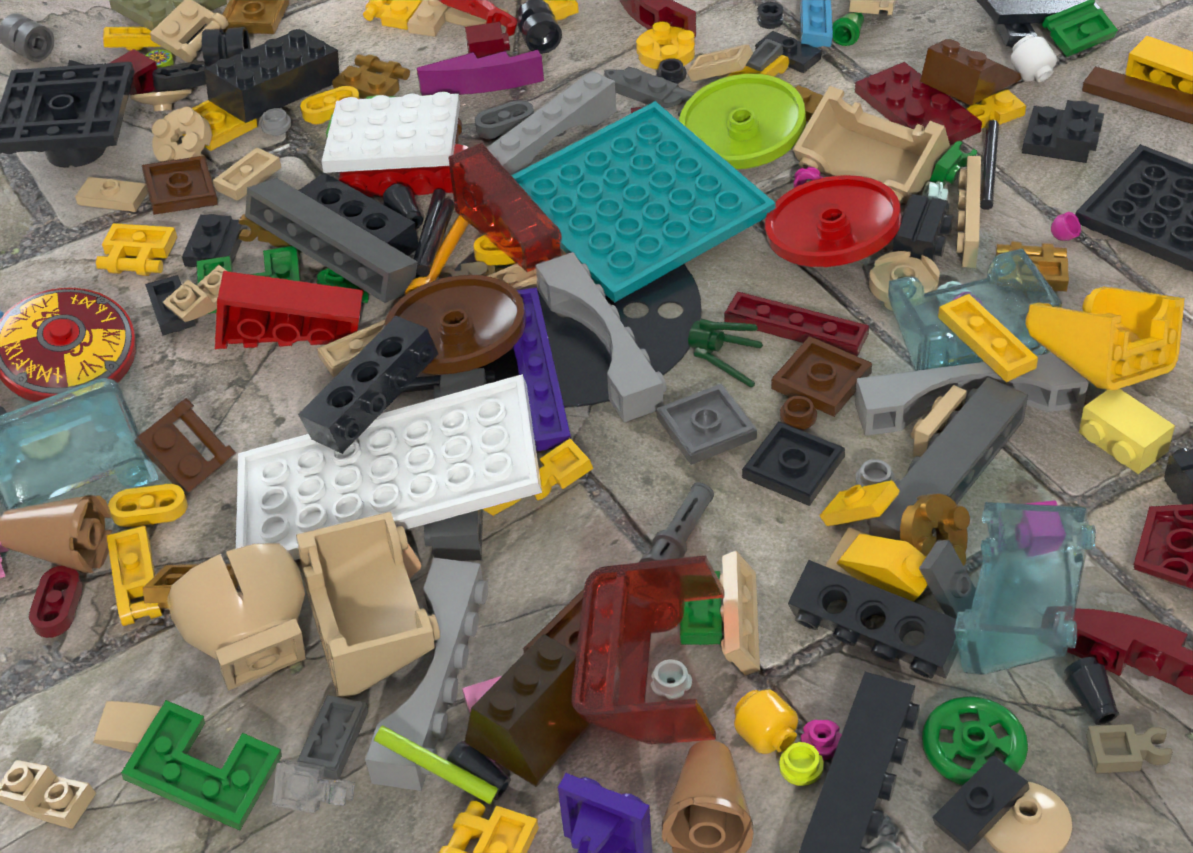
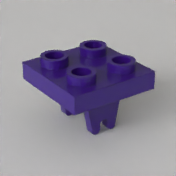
[558,773,652,853]

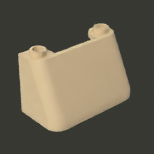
[793,86,951,205]
[296,512,440,699]

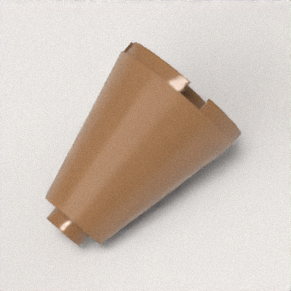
[0,495,112,573]
[662,740,754,853]

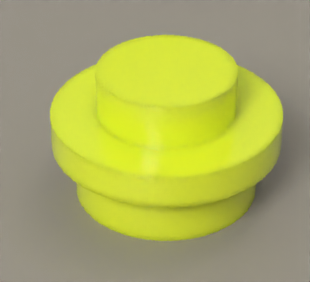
[779,742,824,786]

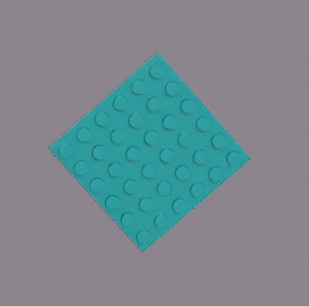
[499,101,776,303]

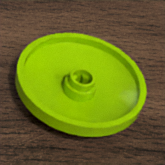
[679,74,806,170]

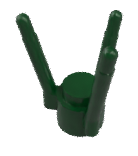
[688,319,763,388]

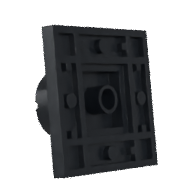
[0,62,135,168]

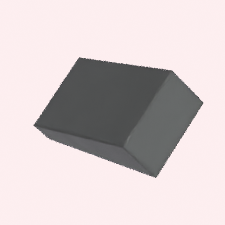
[745,39,783,72]

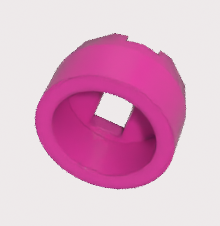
[1051,212,1081,241]

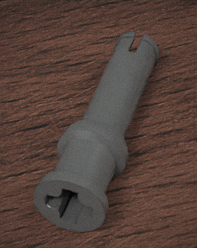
[638,482,714,584]

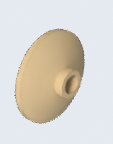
[130,90,192,111]
[984,782,1072,853]

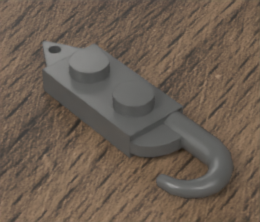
[604,66,695,117]

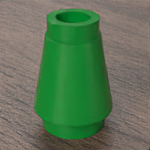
[832,12,864,46]

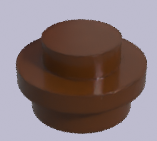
[780,396,817,430]

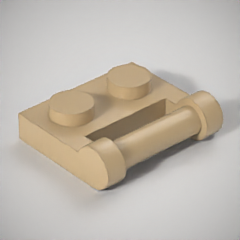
[150,0,228,62]

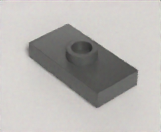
[919,540,983,630]
[296,695,368,780]

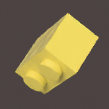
[1079,389,1175,474]

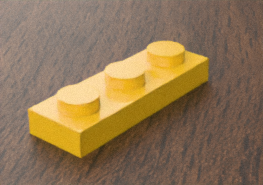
[938,294,1038,382]

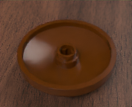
[384,275,526,375]

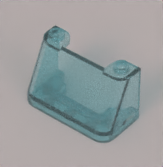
[888,248,1062,371]
[0,378,159,512]
[954,502,1096,675]

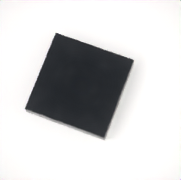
[742,421,845,506]

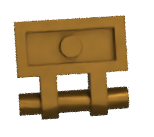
[332,54,410,99]
[996,241,1069,292]

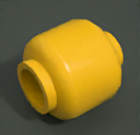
[734,689,798,754]

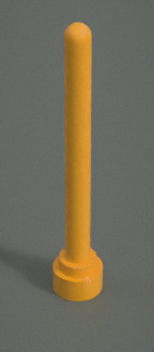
[405,202,477,295]

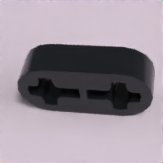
[152,62,208,92]

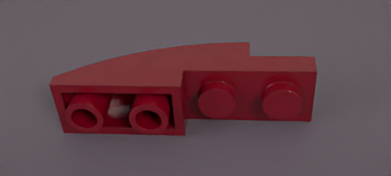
[619,0,696,38]
[1041,608,1193,695]

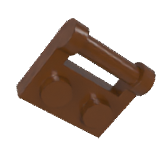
[134,398,237,497]

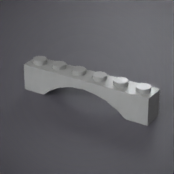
[466,71,617,206]
[536,252,667,423]
[855,353,1089,436]
[365,558,488,791]

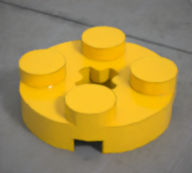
[636,22,695,70]

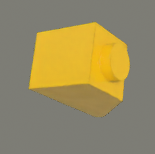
[836,534,928,602]

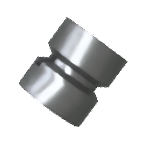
[0,13,54,62]

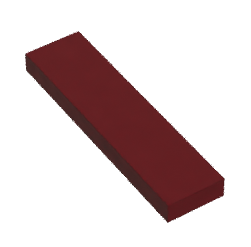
[724,291,869,357]

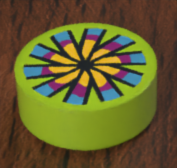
[145,49,174,68]

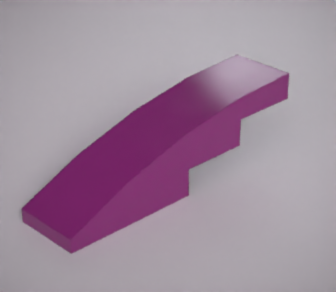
[417,50,544,96]

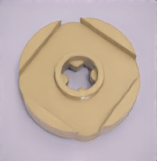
[152,106,212,162]
[869,251,940,311]

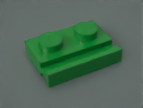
[1042,0,1118,57]

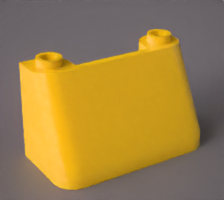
[1025,286,1185,390]

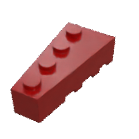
[215,271,363,349]

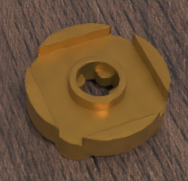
[900,494,970,566]

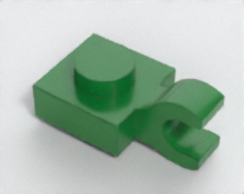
[929,141,977,187]

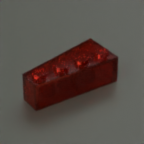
[448,143,562,273]

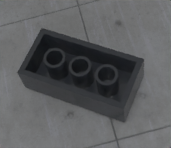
[204,29,339,123]

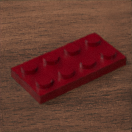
[855,62,982,146]

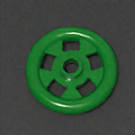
[922,696,1028,785]

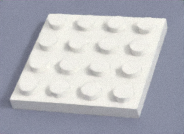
[322,92,460,173]

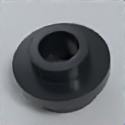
[656,58,687,84]

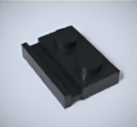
[182,214,248,267]

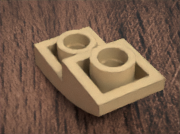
[163,265,226,322]
[93,701,161,753]
[0,760,96,829]

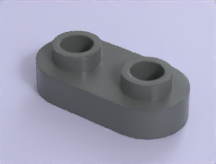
[475,100,534,139]

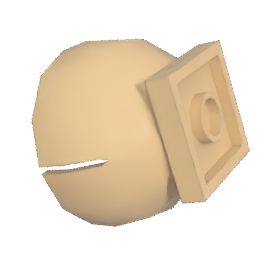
[167,543,306,691]

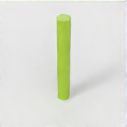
[374,725,499,804]

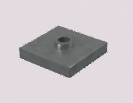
[656,383,757,465]

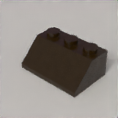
[464,634,607,787]

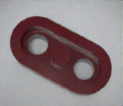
[29,565,83,638]

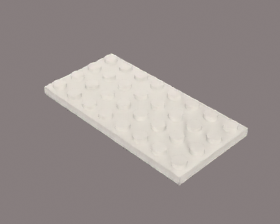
[236,374,542,560]

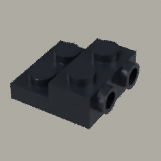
[1022,100,1104,163]

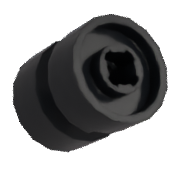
[515,0,562,54]
[201,27,251,66]

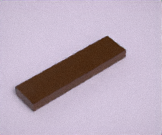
[1082,66,1193,124]

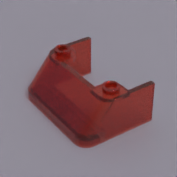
[571,555,725,745]

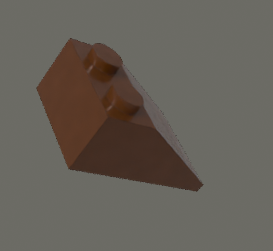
[920,39,1021,106]

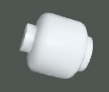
[1010,35,1057,82]

